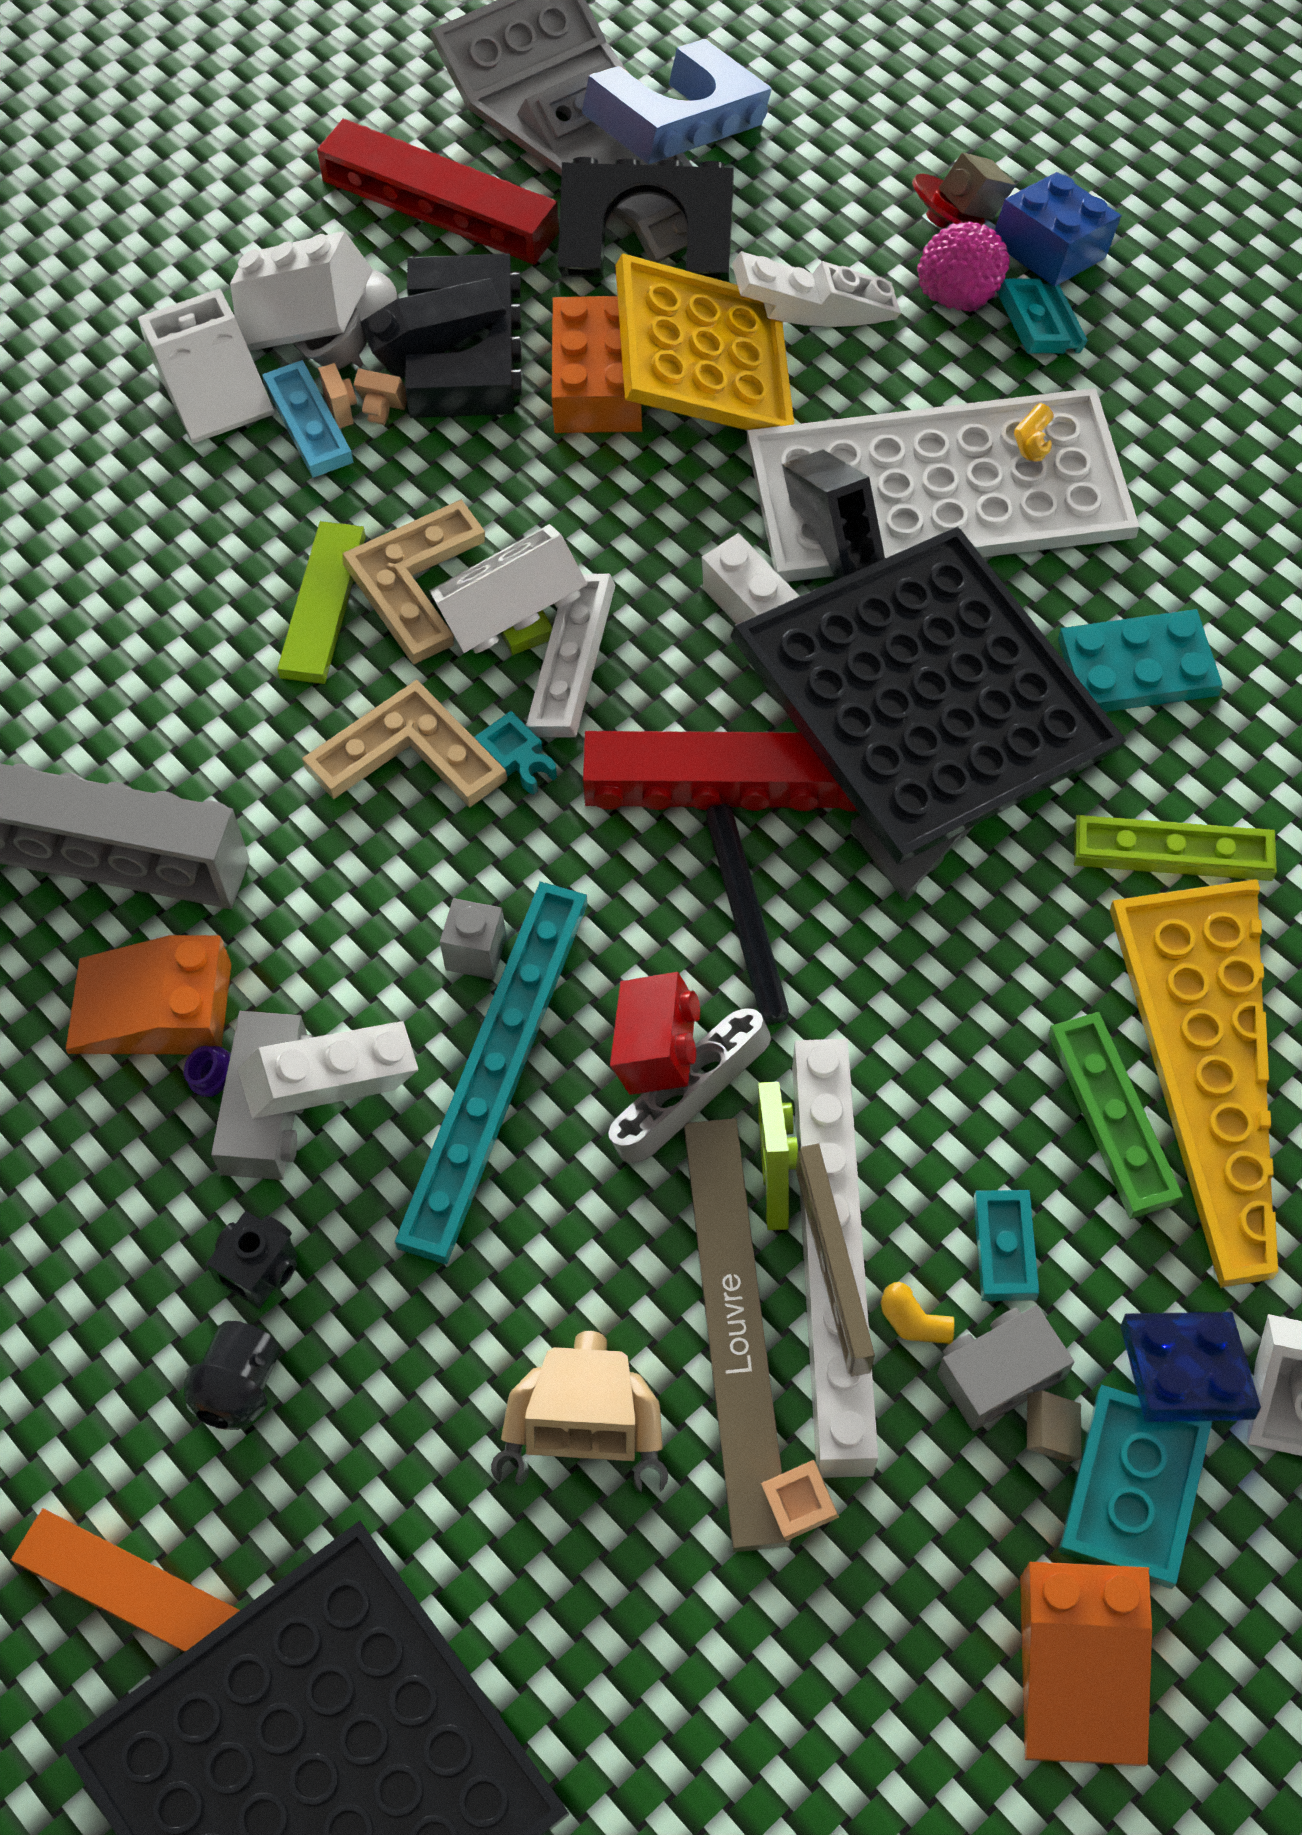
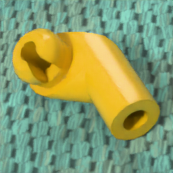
[1014,403,1054,462]
[880,1282,954,1344]

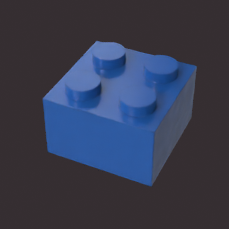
[995,172,1122,287]

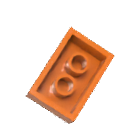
[552,296,642,433]

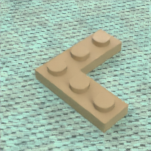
[342,499,485,665]
[302,679,507,808]

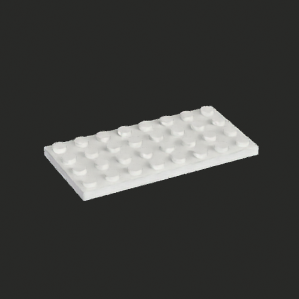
[747,388,1139,582]

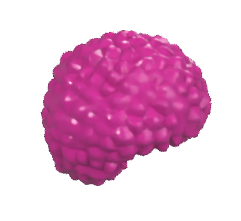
[917,222,1010,312]

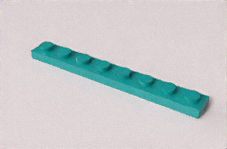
[394,881,588,1265]

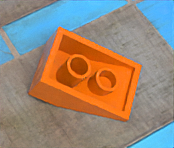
[66,935,231,1055]
[1020,1562,1152,1766]

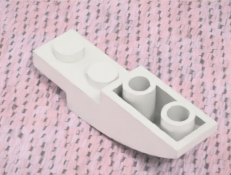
[732,251,901,327]

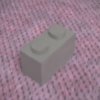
[937,1305,1075,1431]

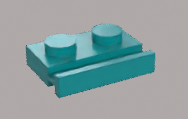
[996,279,1088,354]

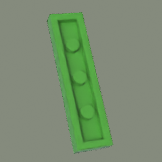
[1048,1012,1183,1219]

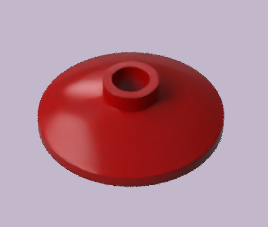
[912,173,985,228]

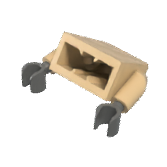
[491,1331,668,1494]

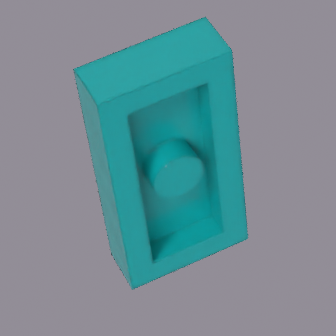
[973,1190,1039,1301]

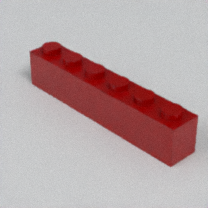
[317,118,559,265]
[583,731,857,811]

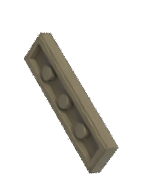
[796,1143,875,1377]

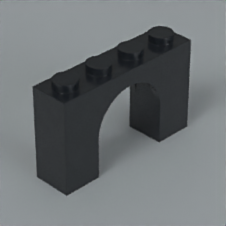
[558,157,734,282]
[405,254,522,418]

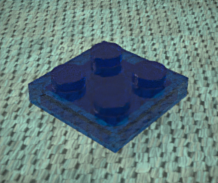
[1120,1312,1261,1422]

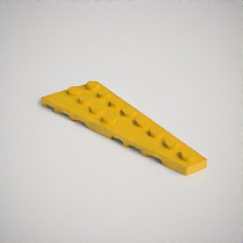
[1110,879,1278,1288]

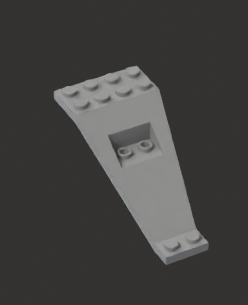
[429,0,693,263]

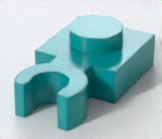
[474,711,557,795]

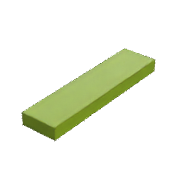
[277,521,366,684]
[1074,815,1277,881]

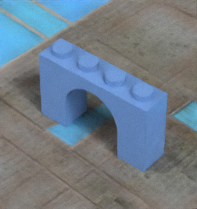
[582,39,772,165]

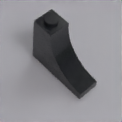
[782,449,885,580]

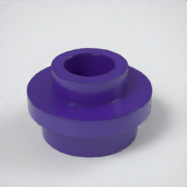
[184,1046,231,1097]

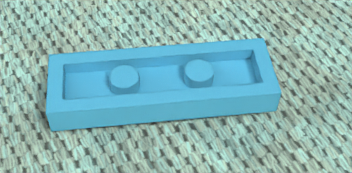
[262,360,354,478]

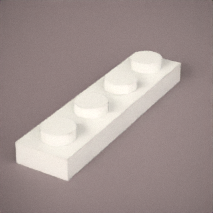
[526,574,616,737]

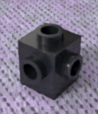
[206,1210,298,1309]

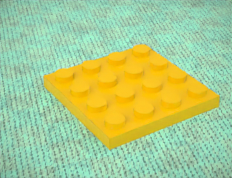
[615,253,794,430]

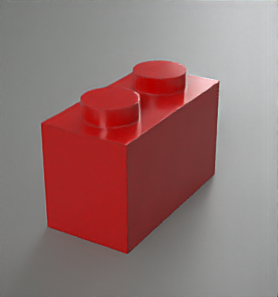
[610,972,700,1095]

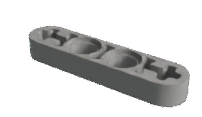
[608,1008,771,1163]

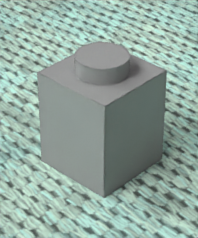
[440,898,506,980]

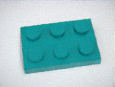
[1058,609,1223,712]
[1058,1385,1212,1589]

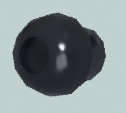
[184,1321,280,1430]

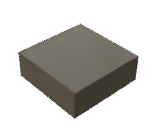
[1027,1390,1081,1462]

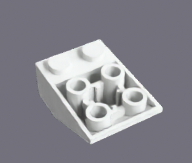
[138,289,275,444]

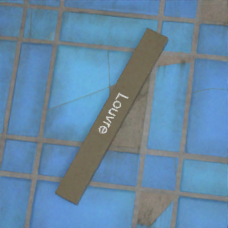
[684,1118,791,1552]

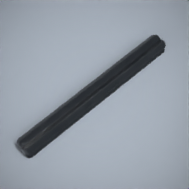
[706,803,789,1025]

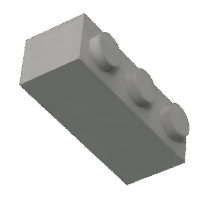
[211,1011,313,1180]

